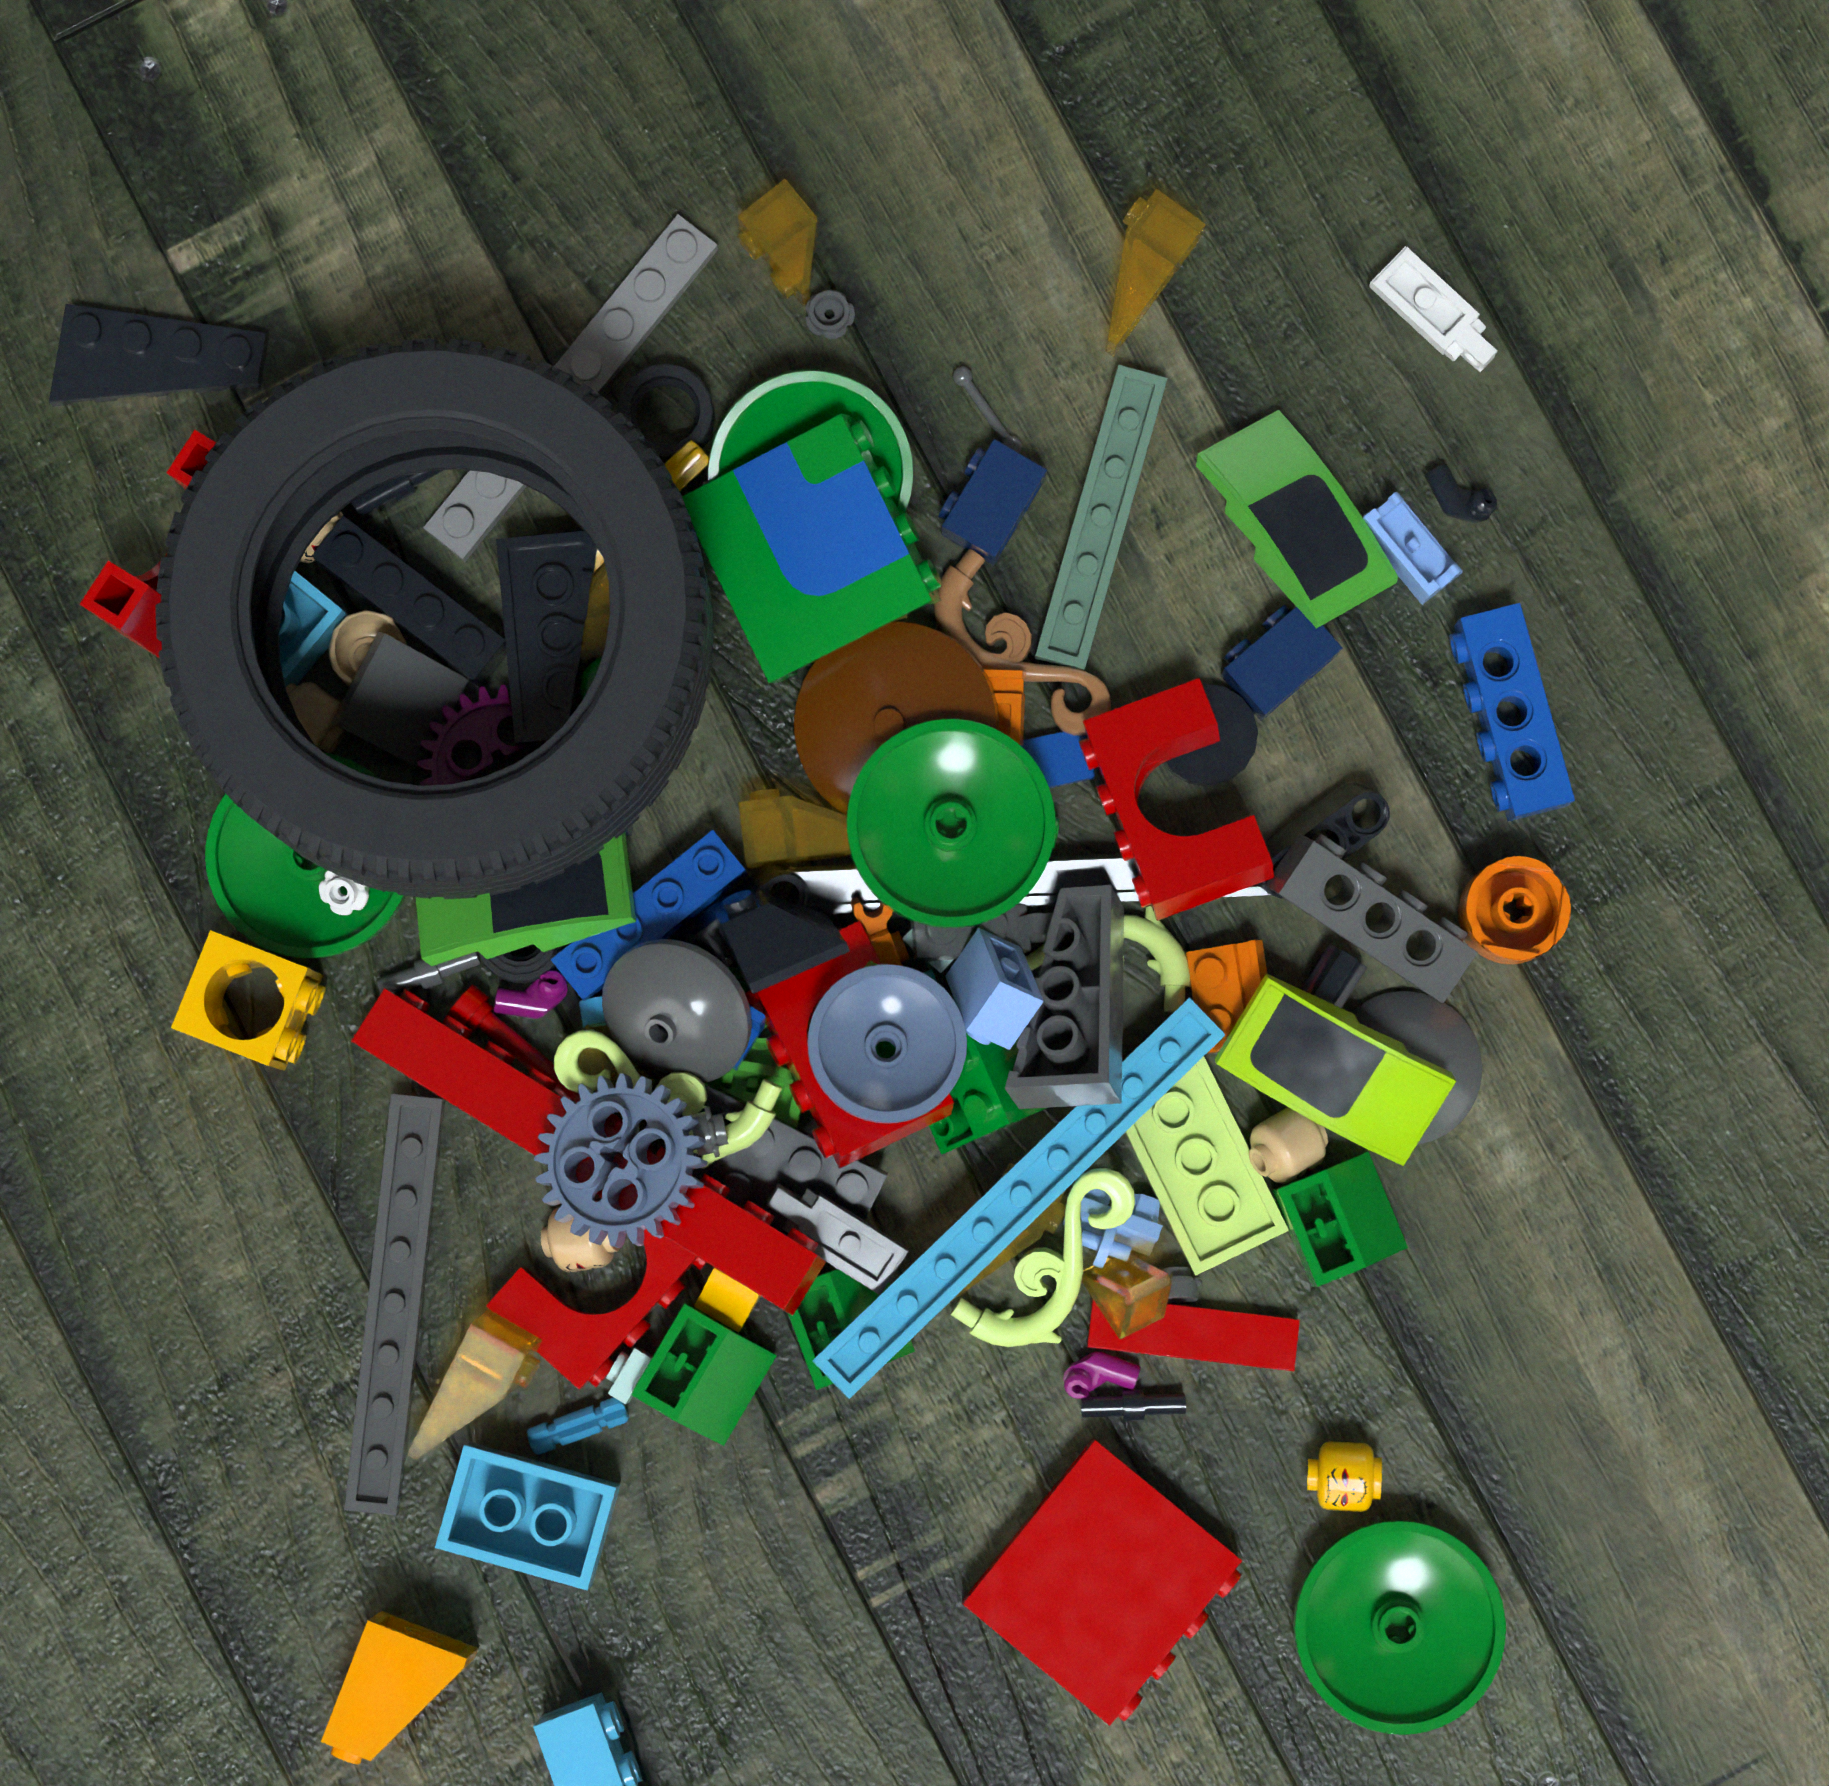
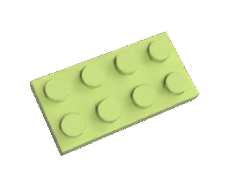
[1125,1057,1289,1276]

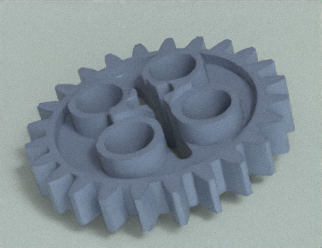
[534,1073,707,1248]

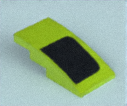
[1214,974,1456,1166]

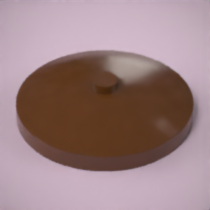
[794,622,1000,815]

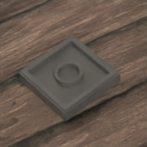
[331,631,468,769]

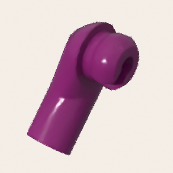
[493,970,568,1019]
[1063,1351,1141,1399]

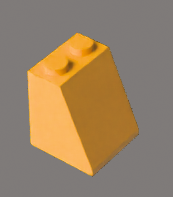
[321,1611,479,1764]

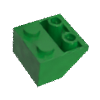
[929,1033,1047,1155]
[1272,1151,1408,1287]
[788,1269,915,1390]
[631,1303,777,1446]

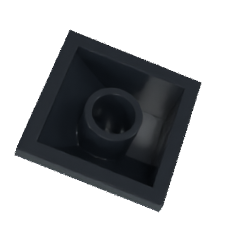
[713,890,850,994]

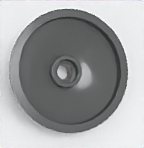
[602,939,752,1083]
[1351,991,1482,1145]

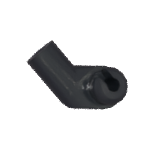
[1425,464,1497,523]

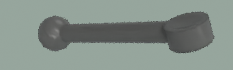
[952,366,1022,453]

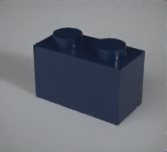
[938,439,1047,566]
[1221,605,1343,721]

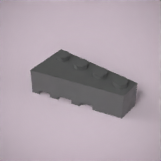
[1005,885,1124,1109]

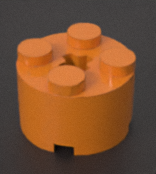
[1458,856,1571,964]

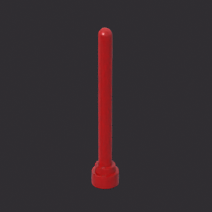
[447,984,654,1153]

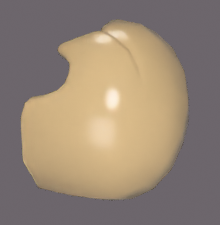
[329,609,406,687]

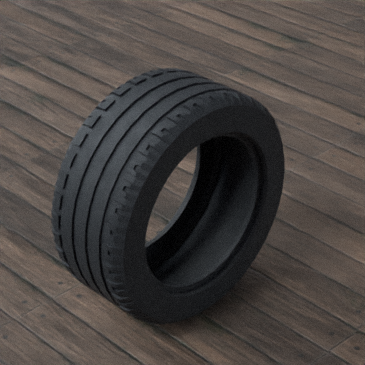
[156,338,714,899]

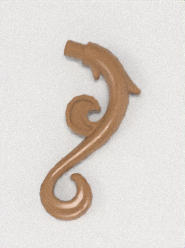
[934,548,1111,736]

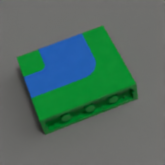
[682,414,942,683]

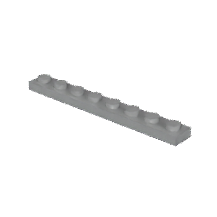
[423,214,718,562]

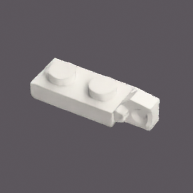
[1369,246,1497,372]

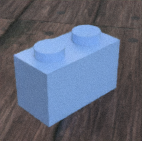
[946,928,1044,1050]

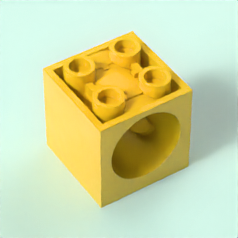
[171,930,326,1071]

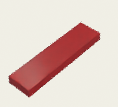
[1087,1295,1300,1371]

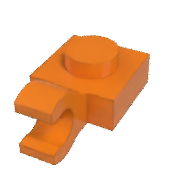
[851,897,910,966]

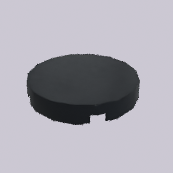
[1164,683,1258,787]

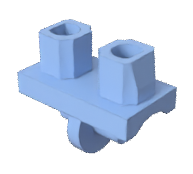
[1062,1189,1163,1269]

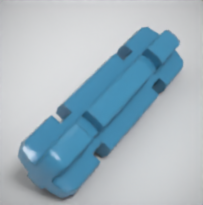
[527,1397,629,1455]

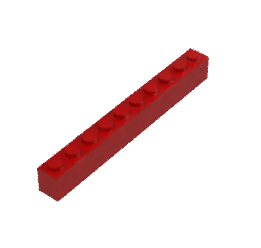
[351,988,826,1316]

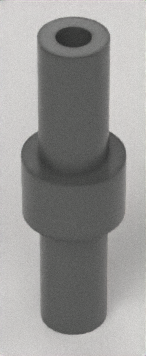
[377,952,481,994]

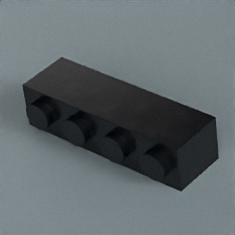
[312,516,507,688]

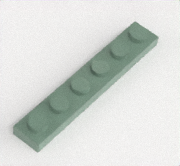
[1035,365,1168,670]

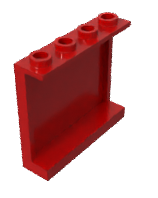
[962,1438,1242,1726]

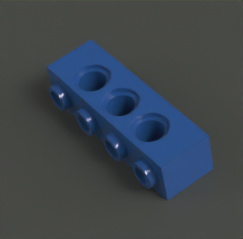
[1449,603,1575,822]
[551,830,748,1001]

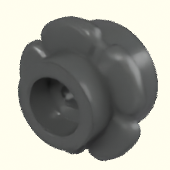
[805,289,855,339]
[691,1106,728,1158]
[1151,1267,1202,1304]

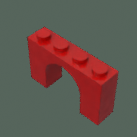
[80,430,216,658]
[1078,678,1274,921]
[745,921,954,1169]
[486,1197,707,1390]

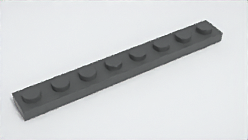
[344,1094,445,1515]

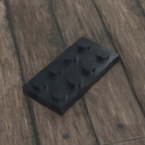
[683,1082,888,1236]

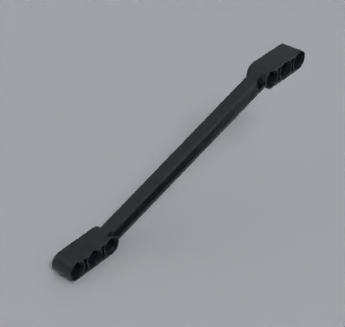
[672,782,1390,967]

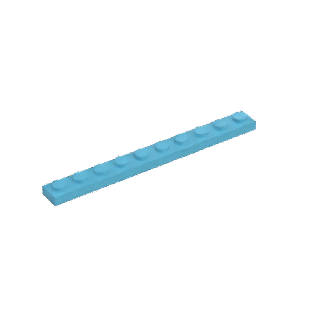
[812,997,1226,1399]

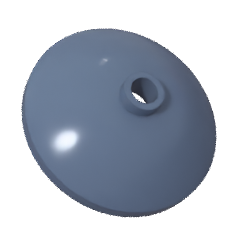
[807,964,967,1123]

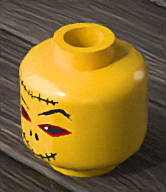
[1307,1441,1382,1512]

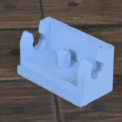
[1363,492,1463,605]

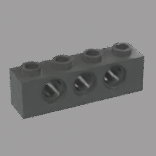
[1265,833,1478,1004]

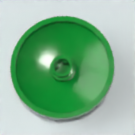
[707,369,913,515]
[846,719,1056,929]
[205,752,406,958]
[1293,1520,1506,1735]

